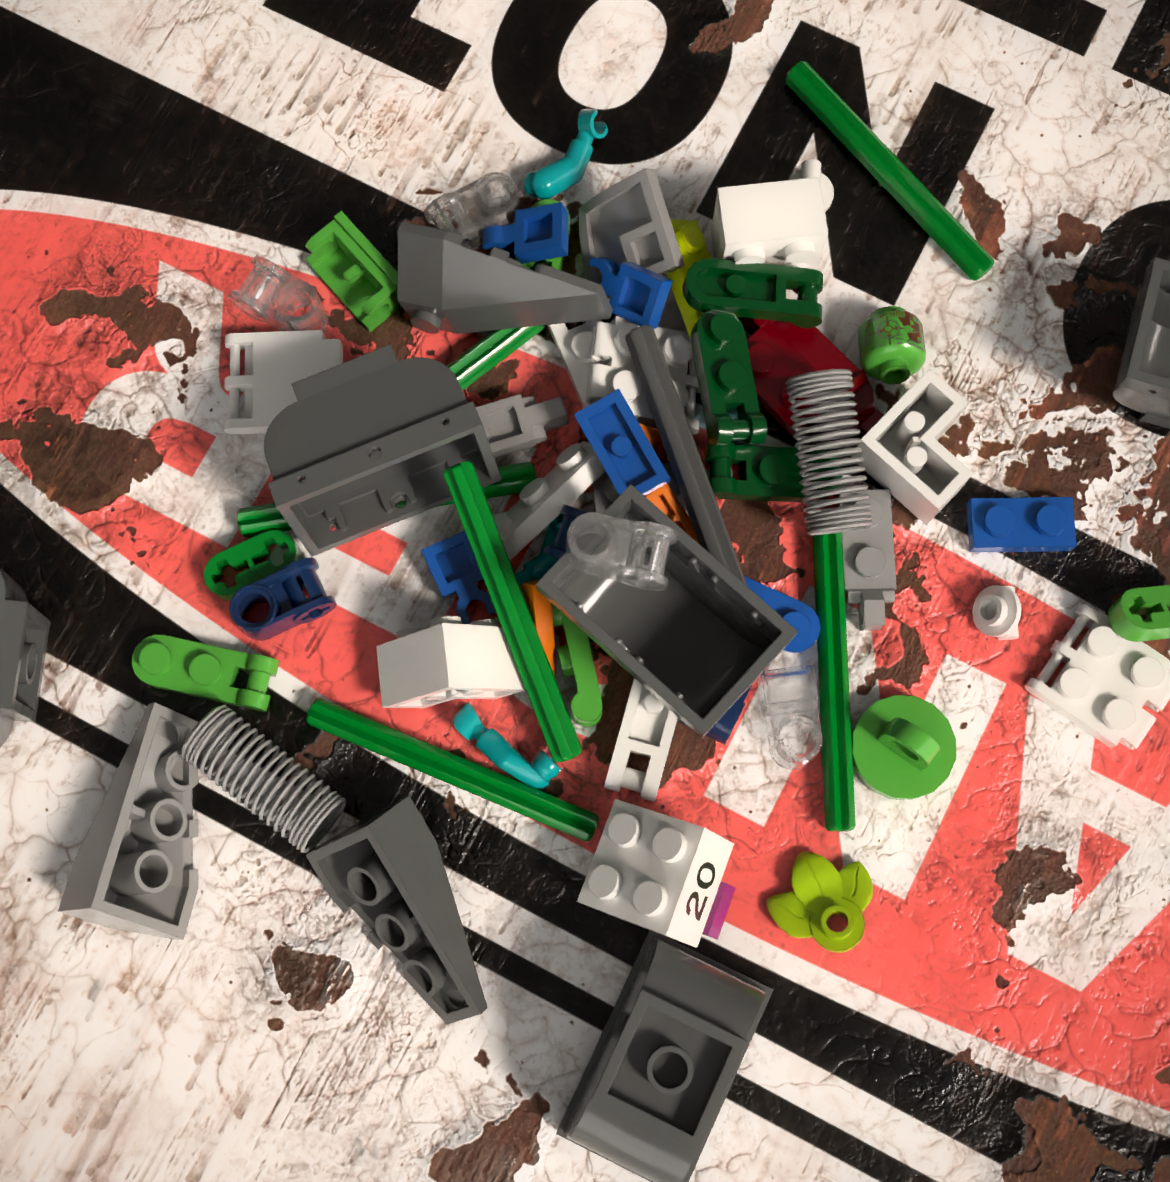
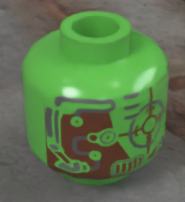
[858,306,926,384]

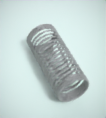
[785,369,874,535]
[181,705,346,853]

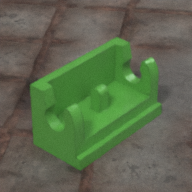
[305,211,402,333]

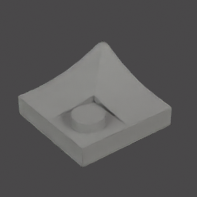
[579,169,685,299]

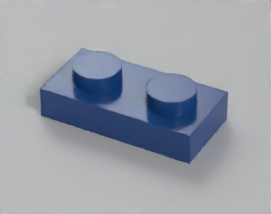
[574,389,671,496]
[966,497,1077,553]

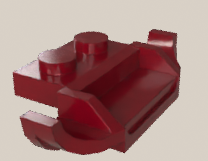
[737,317,884,436]

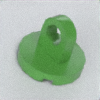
[851,695,956,800]

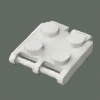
[586,316,700,435]
[224,330,343,434]
[1025,604,1170,750]

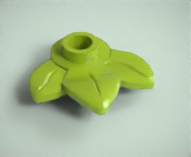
[766,851,873,953]

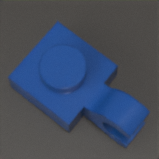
[482,202,569,264]

